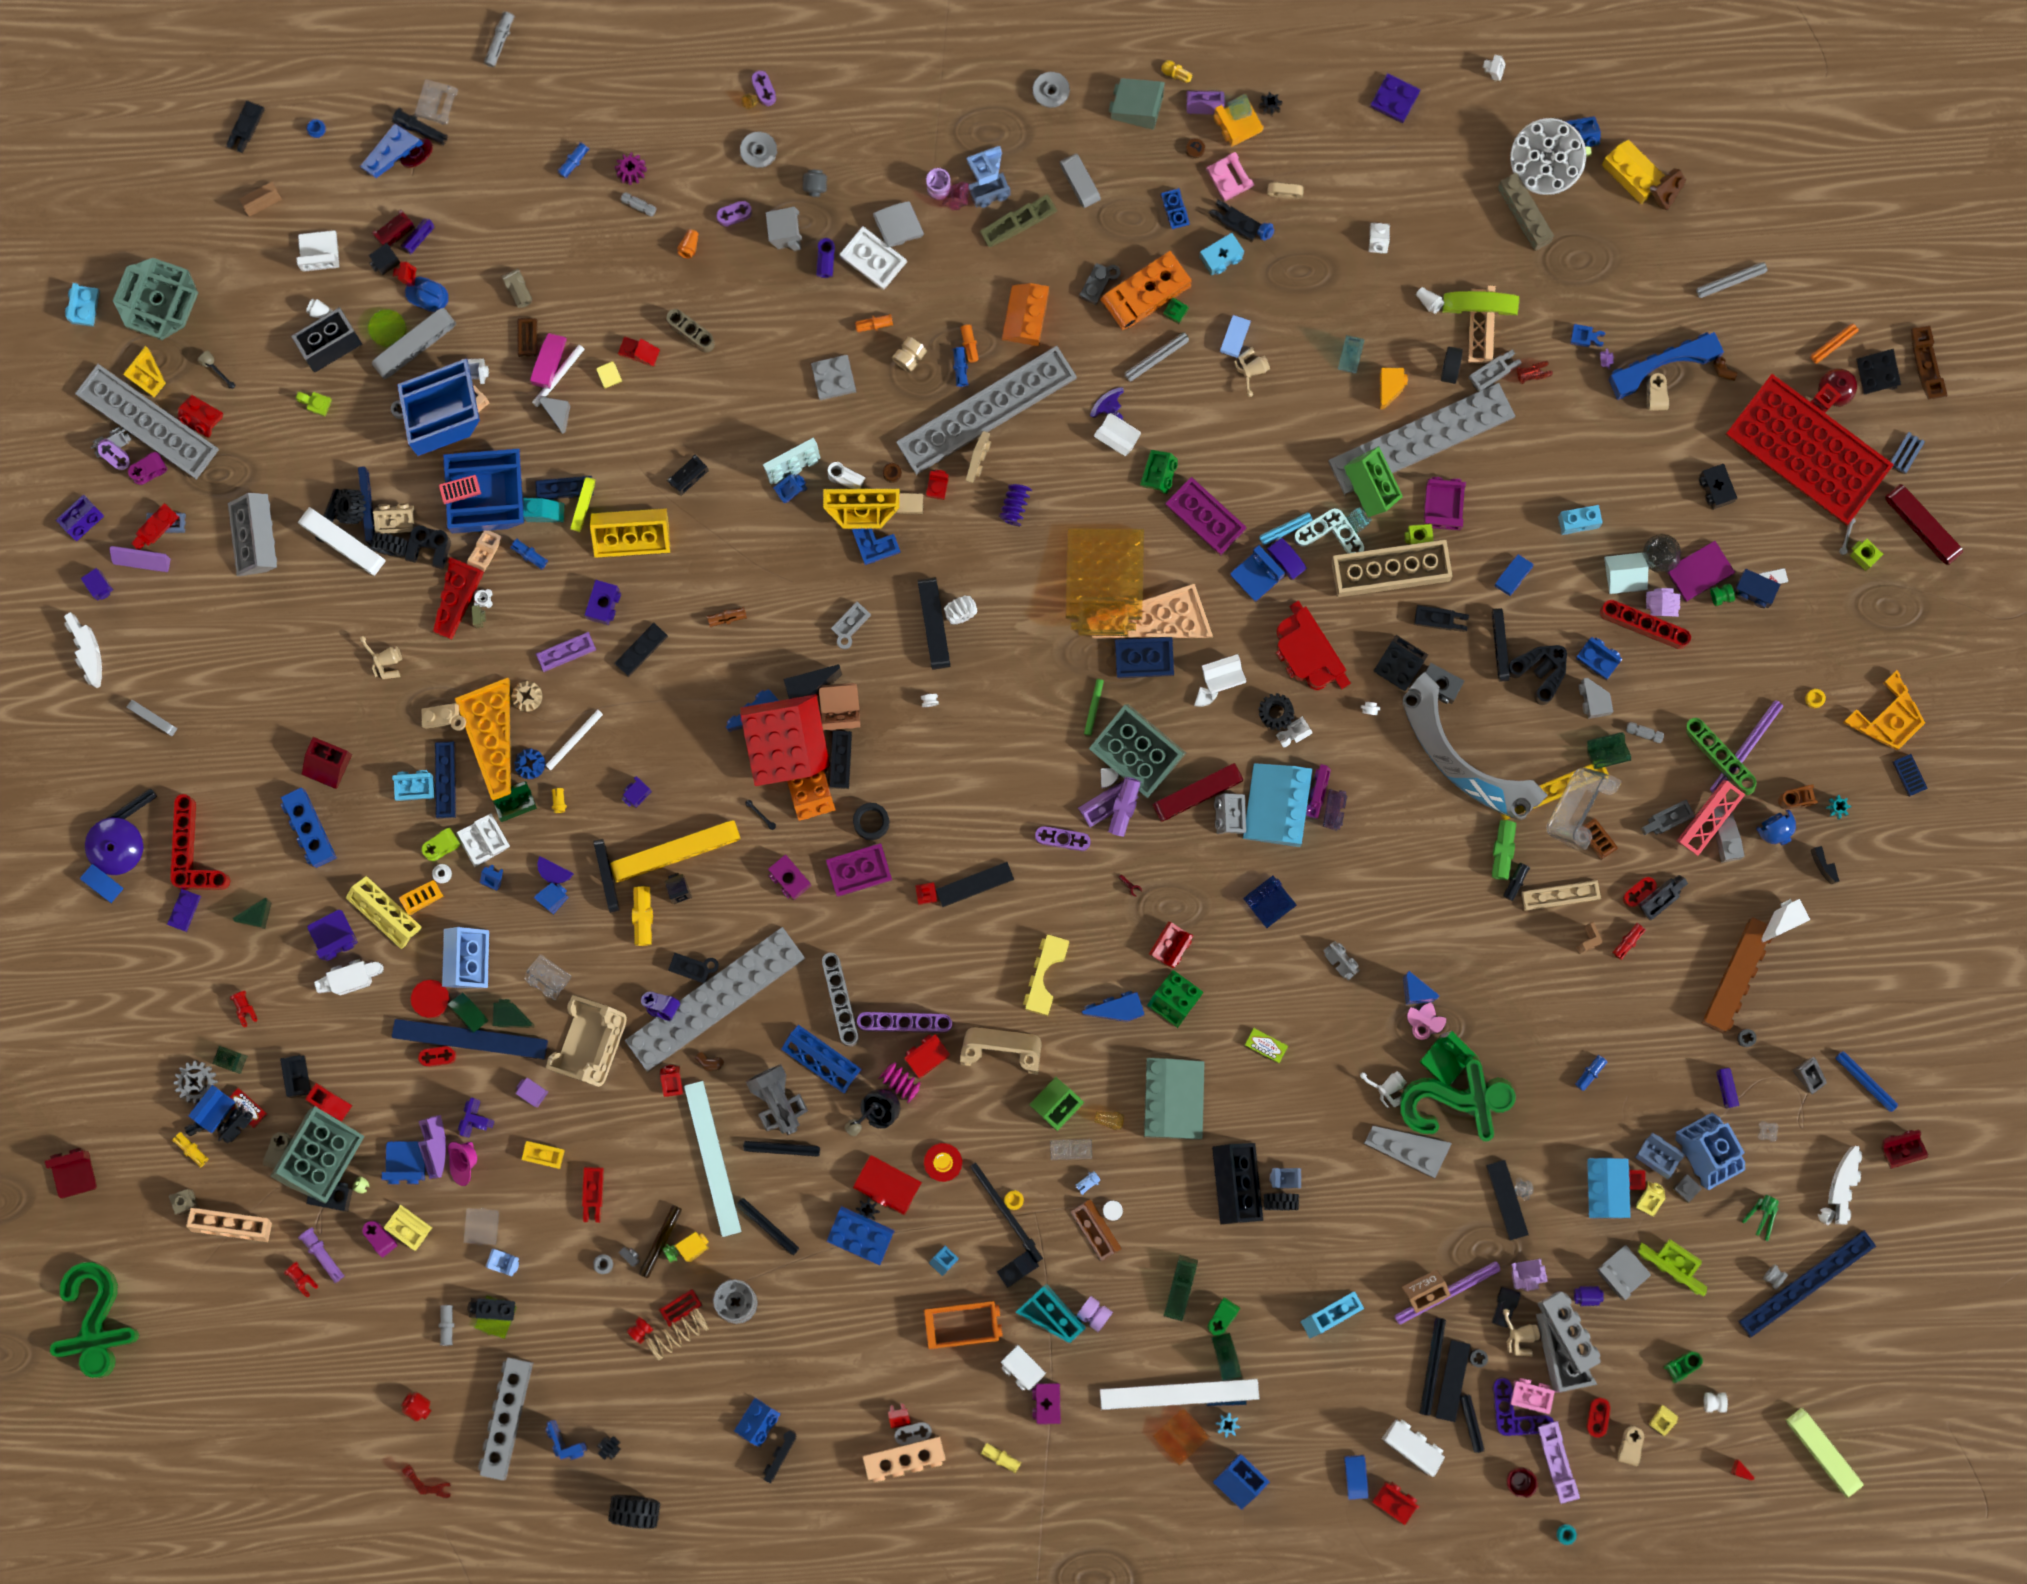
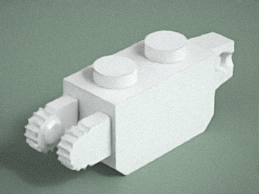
[315,959,384,996]

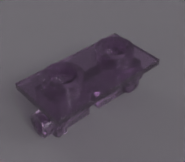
[1323,789,1348,831]

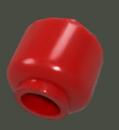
[401,1392,431,1421]

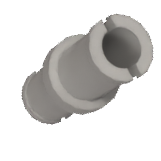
[438,1305,454,1346]

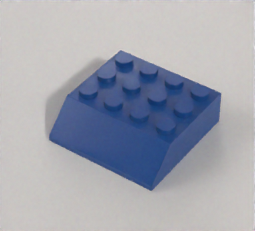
[397,358,480,456]
[444,449,524,534]

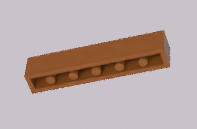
[1701,917,1773,1033]

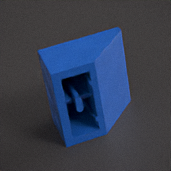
[1213,1453,1270,1510]

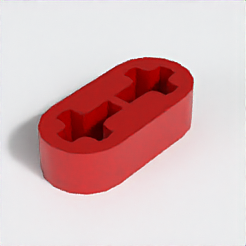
[1623,877,1657,907]
[418,1046,456,1067]

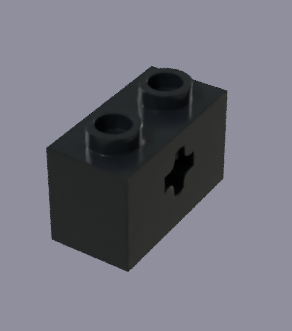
[1698,463,1737,510]

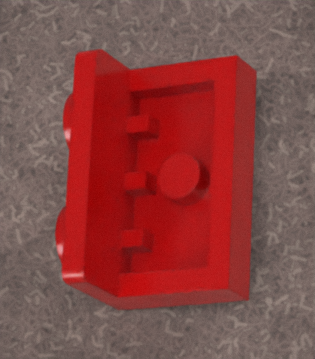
[177,395,223,438]
[1149,921,1193,968]

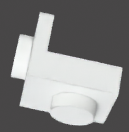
[1369,223,1390,253]
[462,359,489,384]

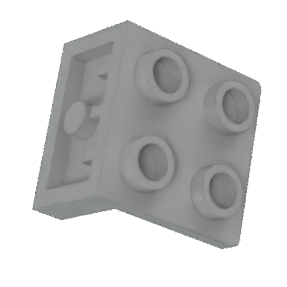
[1596,1245,1651,1300]

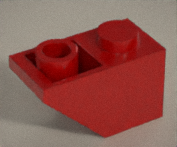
[305,1083,353,1122]

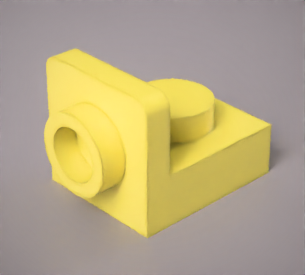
[1636,1181,1666,1216]

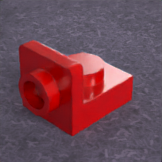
[926,469,949,500]
[660,1065,683,1097]

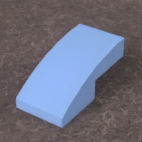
[1220,315,1251,358]

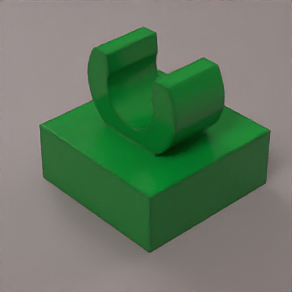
[1163,297,1189,324]

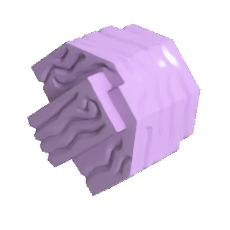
[1646,588,1680,617]
[1511,1259,1548,1291]

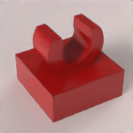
[393,261,417,286]
[915,882,937,905]
[888,1404,911,1429]

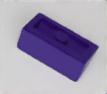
[401,218,434,254]
[1716,1068,1739,1109]

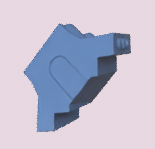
[1676,1112,1745,1190]

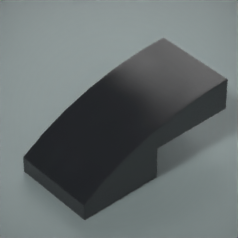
[1810,846,1839,885]

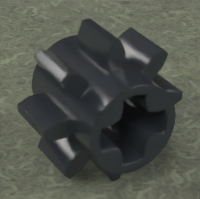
[1259,92,1282,117]
[855,1198,880,1221]
[597,1436,621,1460]

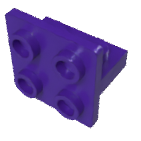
[458,1097,495,1138]

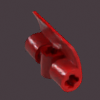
[853,1155,922,1216]

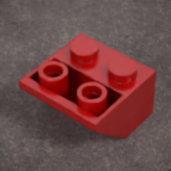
[904,1034,950,1079]

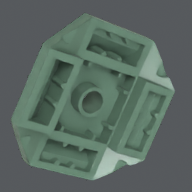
[113,258,198,340]

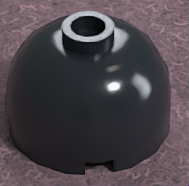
[860,1089,901,1129]

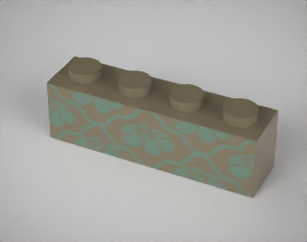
[1498,173,1554,251]

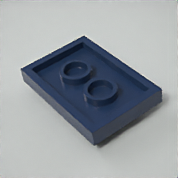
[1115,637,1174,679]

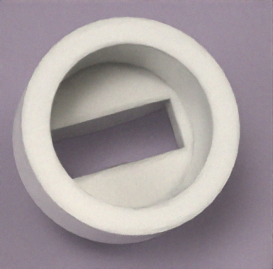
[1818,1208,1835,1225]

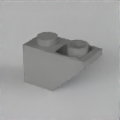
[1579,678,1613,719]

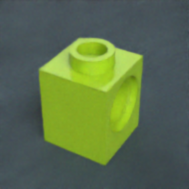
[1404,524,1434,545]
[1850,539,1883,571]

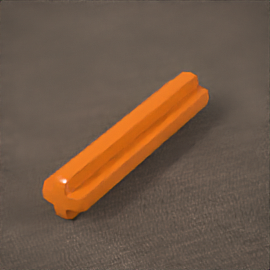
[1810,324,1858,364]

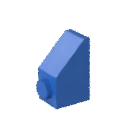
[534,883,569,915]

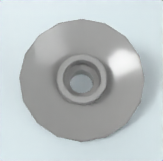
[1033,72,1070,108]
[740,132,777,168]

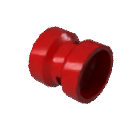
[626,1317,654,1344]

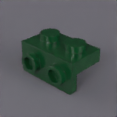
[493,781,537,822]

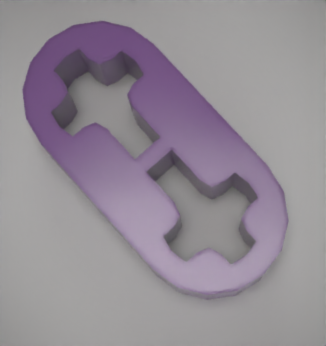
[752,71,776,106]
[717,201,752,226]
[97,439,130,470]

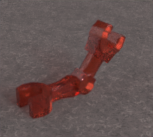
[401,1464,451,1498]

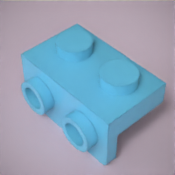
[392,770,434,801]

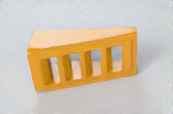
[399,880,444,915]

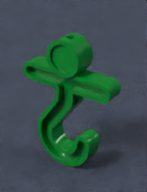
[1400,1056,1516,1141]
[50,1262,139,1378]

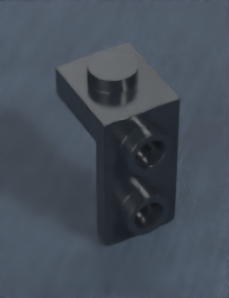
[467,1298,515,1321]

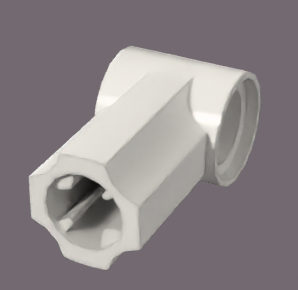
[828,462,865,489]

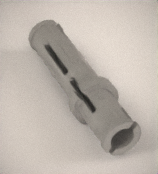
[484,12,515,68]

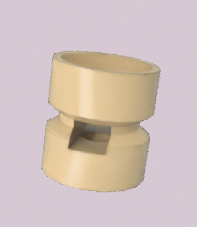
[892,337,927,373]

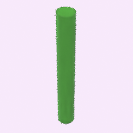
[1084,679,1104,736]

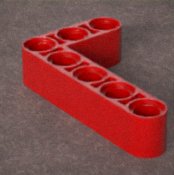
[170,794,231,890]

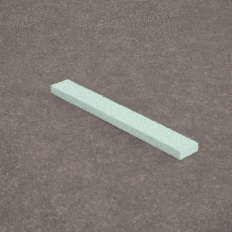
[684,1081,742,1237]

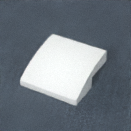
[456,814,510,867]

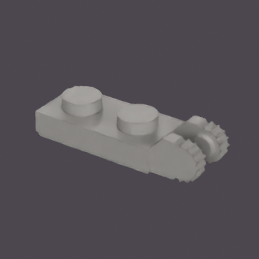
[1468,350,1522,392]

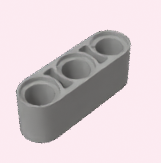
[1060,153,1101,208]

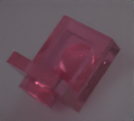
[942,182,969,210]

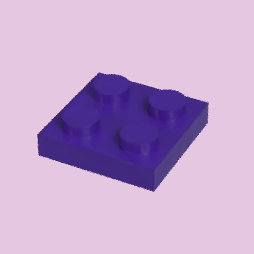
[1370,73,1421,123]

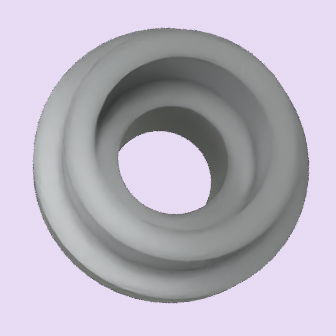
[593,1255,613,1274]

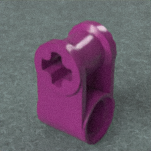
[128,452,168,485]
[362,1221,398,1258]

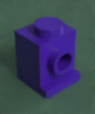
[622,776,652,808]

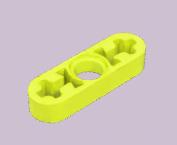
[571,477,596,532]

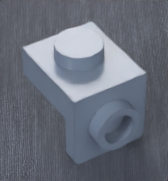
[1270,1168,1301,1189]

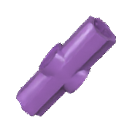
[1108,777,1141,837]

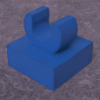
[480,865,503,891]

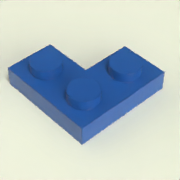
[852,529,901,565]

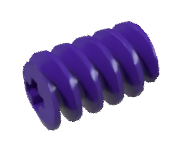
[999,484,1032,527]

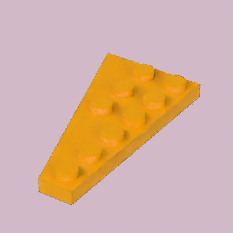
[455,678,511,801]

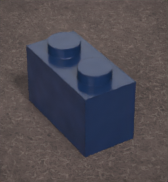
[1734,568,1781,609]

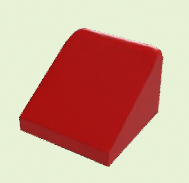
[1731,1459,1755,1481]

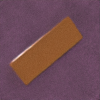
[1070,1199,1121,1261]

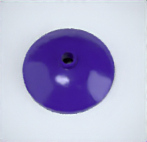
[85,818,144,875]

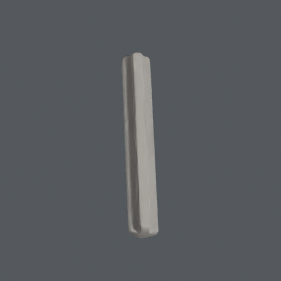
[1696,262,1767,298]
[1125,332,1189,382]

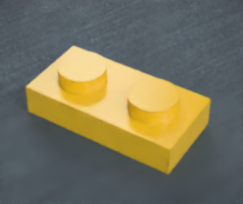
[521,1141,565,1169]

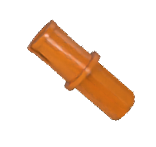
[855,314,893,332]
[960,325,979,363]

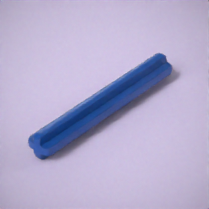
[1836,1051,1898,1112]

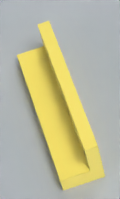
[346,876,422,949]

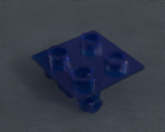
[1243,875,1297,929]

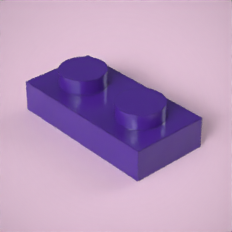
[167,889,201,932]

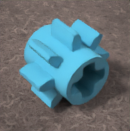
[1215,1413,1240,1438]

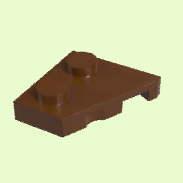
[1650,168,1686,210]

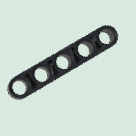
[917,577,951,670]

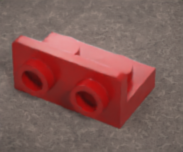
[1372,1482,1419,1525]

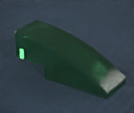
[1163,1255,1198,1321]

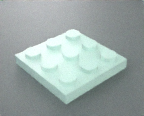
[763,438,821,484]

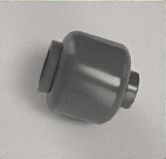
[803,170,827,197]

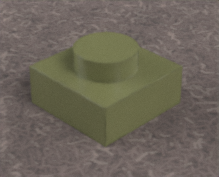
[472,605,486,628]

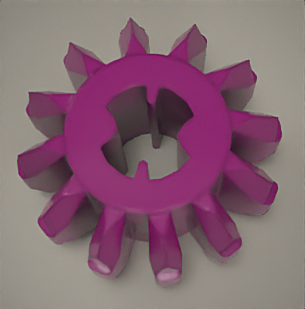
[615,152,647,185]

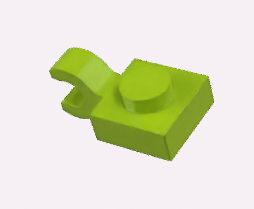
[296,391,332,417]

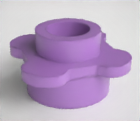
[1600,348,1614,369]

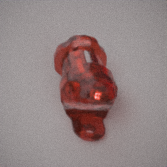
[1517,361,1553,384]

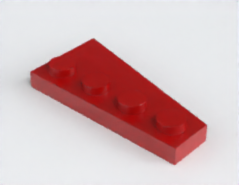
[433,557,484,640]

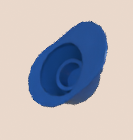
[405,277,449,312]

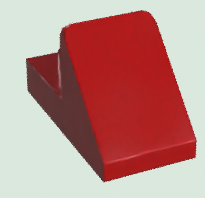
[618,336,660,367]

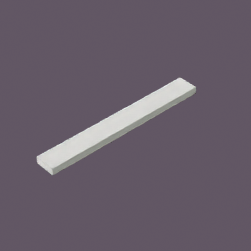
[1100,1379,1259,1409]

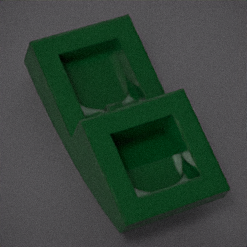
[447,992,489,1033]

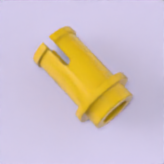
[551,788,567,813]

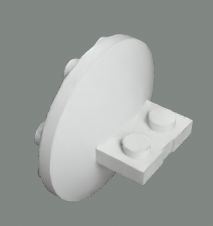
[1511,118,1586,195]

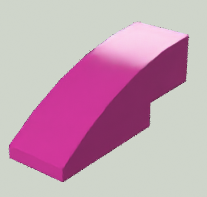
[530,333,567,389]

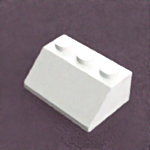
[1381,1420,1445,1477]

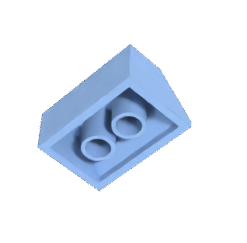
[442,927,489,988]

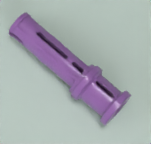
[298,1228,345,1283]

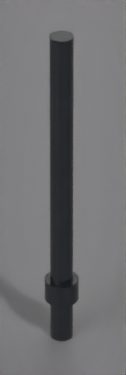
[970,1162,1044,1263]

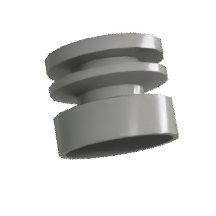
[713,1280,758,1324]

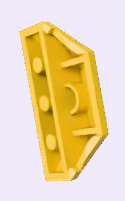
[823,489,900,529]

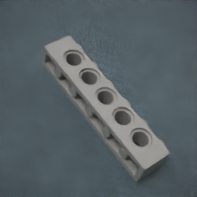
[478,1358,533,1480]

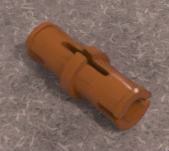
[707,607,747,628]

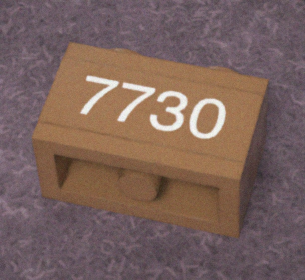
[1402,1269,1451,1314]

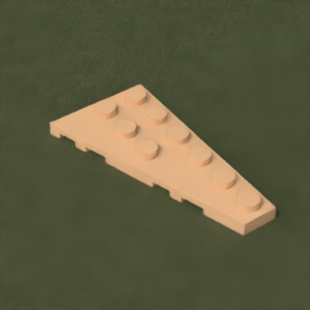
[1086,584,1213,639]

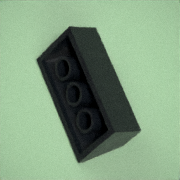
[1212,1143,1264,1225]

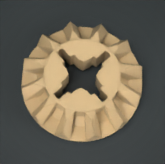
[511,681,542,712]

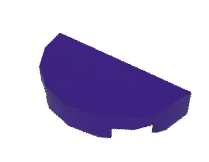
[537,856,574,884]

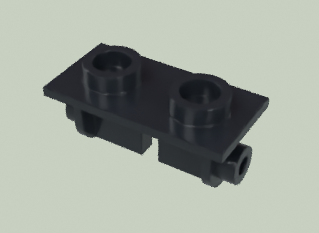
[217,1104,253,1144]

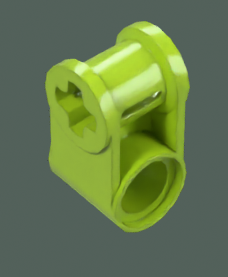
[422,828,460,861]

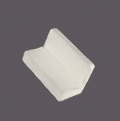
[1094,413,1141,456]
[1202,654,1246,694]

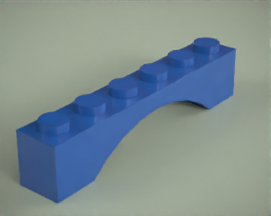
[1609,332,1724,400]

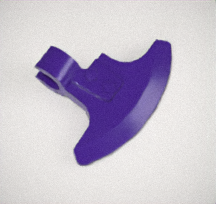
[1090,387,1124,421]

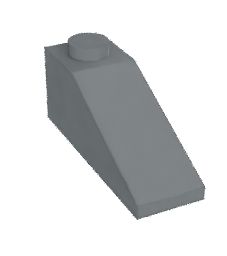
[1714,805,1745,863]

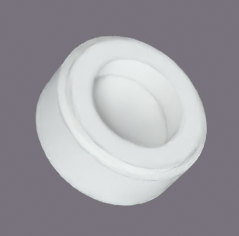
[1103,1201,1123,1221]

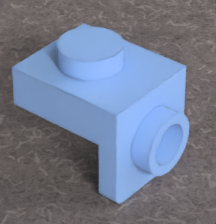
[485,1248,519,1276]

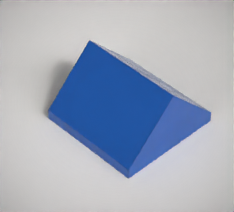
[1403,971,1440,1005]

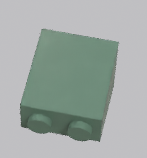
[1109,78,1165,130]

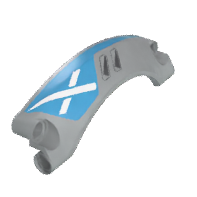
[1403,672,1548,820]

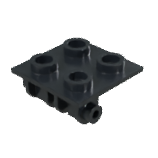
[1856,349,1901,395]

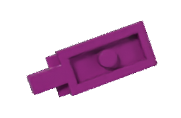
[1306,764,1331,819]

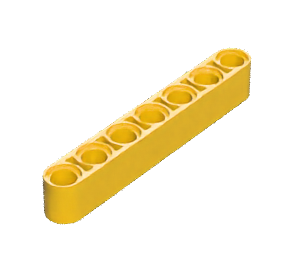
[609,820,741,883]

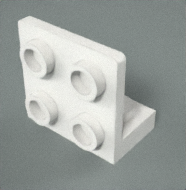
[297,231,339,271]

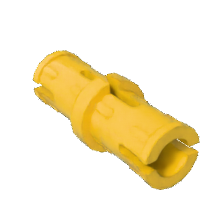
[172,1132,209,1168]

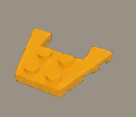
[1843,670,1925,750]

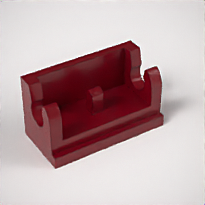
[372,210,415,247]

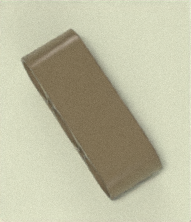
[667,309,715,352]

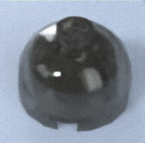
[1643,534,1681,572]

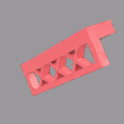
[1676,780,1745,856]

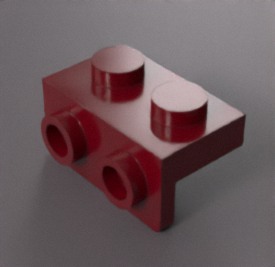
[1881,1130,1928,1169]

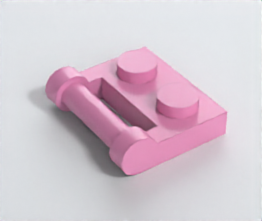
[1207,152,1254,201]

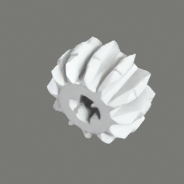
[944,596,977,625]

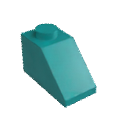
[523,498,565,522]

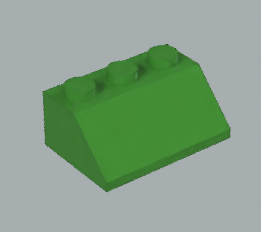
[1344,446,1403,517]

